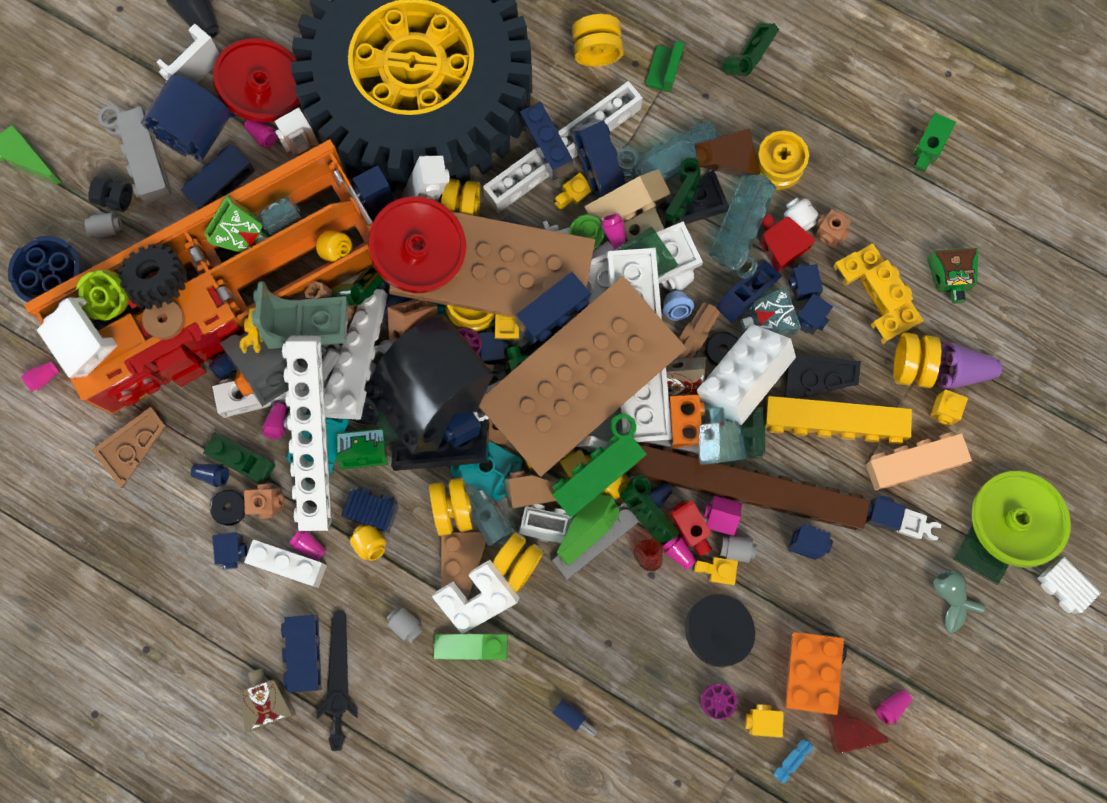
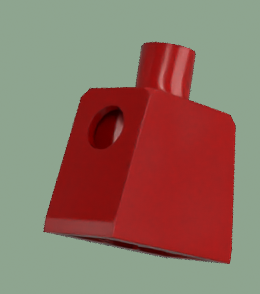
[759,214,816,272]
[664,500,712,556]

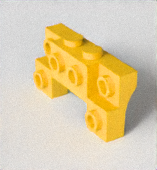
[833,244,924,345]

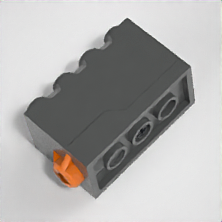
[220,291,341,407]

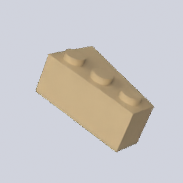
[584,169,671,222]

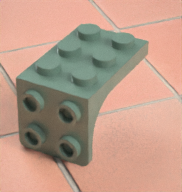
[252,282,348,349]

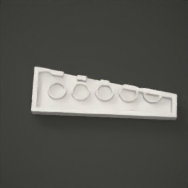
[324,289,388,420]

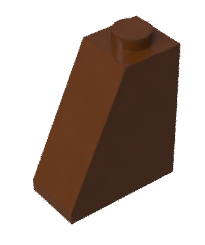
[694,128,760,177]

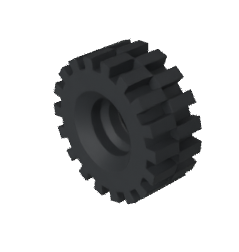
[117,244,188,309]

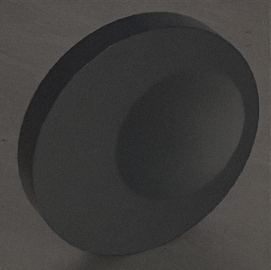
[685,594,755,667]

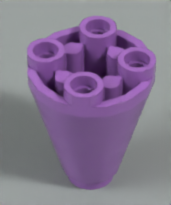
[936,342,1002,390]

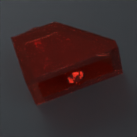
[827,713,888,753]

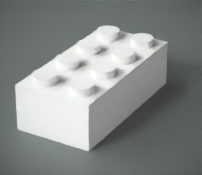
[697,324,796,425]

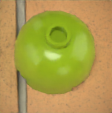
[76,270,129,320]

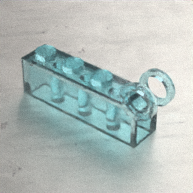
[617,120,719,181]
[709,175,776,279]

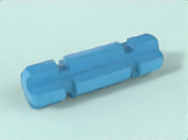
[774,739,814,784]

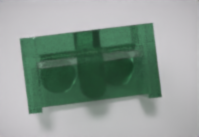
[736,408,765,459]

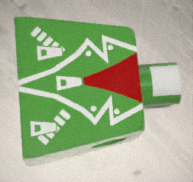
[204,195,268,253]

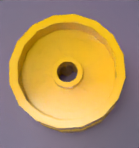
[572,14,624,67]
[756,131,809,190]
[441,179,480,216]
[445,305,495,334]
[893,332,941,388]
[429,477,473,536]
[493,532,545,594]

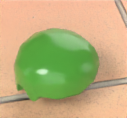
[569,214,605,249]

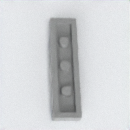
[552,502,639,580]

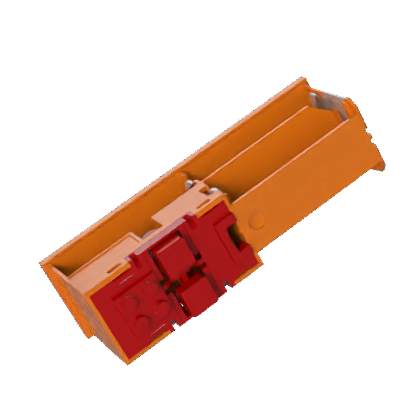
[24,139,373,415]

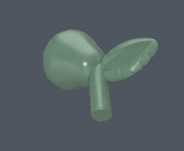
[933,570,985,633]

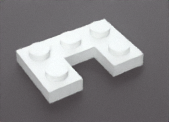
[432,560,520,634]

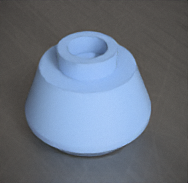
[663,290,694,321]

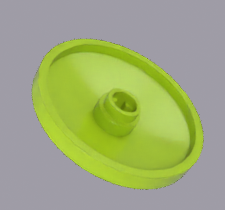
[972,471,1071,568]

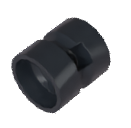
[88,175,133,212]

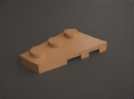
[92,407,167,488]
[441,532,490,600]

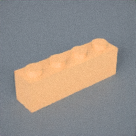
[865,432,972,491]

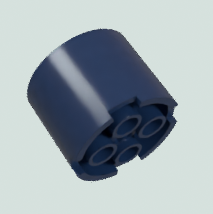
[141,75,231,162]
[8,236,94,303]

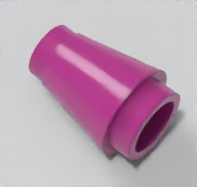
[244,120,277,148]
[601,213,627,250]
[21,361,59,393]
[262,403,287,440]
[289,531,326,561]
[661,536,697,570]
[875,689,912,725]

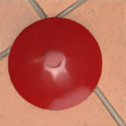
[213,38,300,122]
[368,197,466,293]

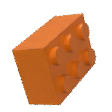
[785,632,844,715]

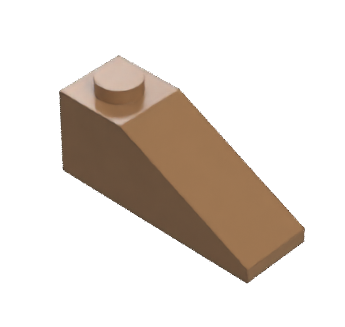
[504,471,556,508]

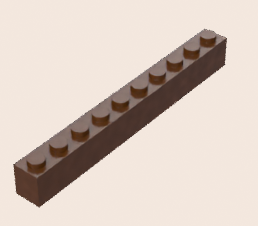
[626,442,870,531]

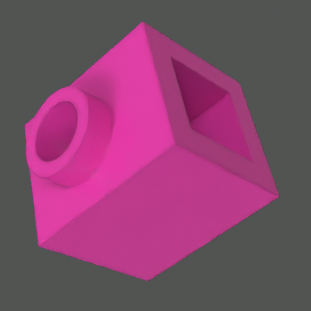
[703,496,742,536]

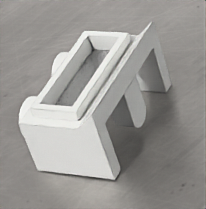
[275,108,319,155]
[519,504,573,544]

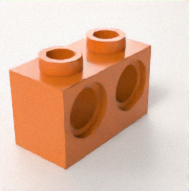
[669,395,707,448]

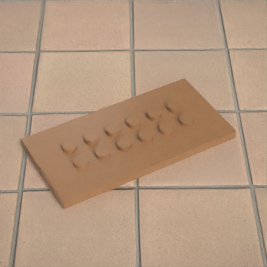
[389,211,595,327]
[479,276,687,477]

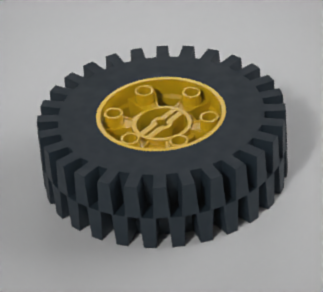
[291,0,533,193]

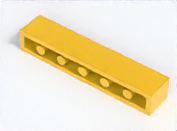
[763,396,912,444]

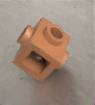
[814,209,851,249]
[244,483,284,519]

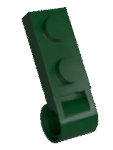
[722,23,779,76]
[665,157,701,226]
[332,264,385,306]
[203,433,276,484]
[619,475,680,545]

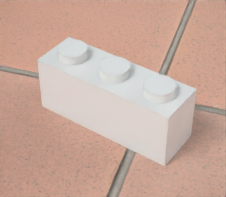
[244,540,327,588]

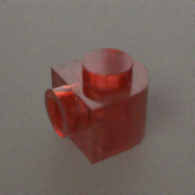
[634,538,663,571]

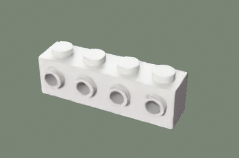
[402,156,449,202]

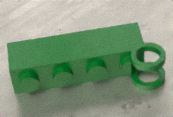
[551,414,647,518]

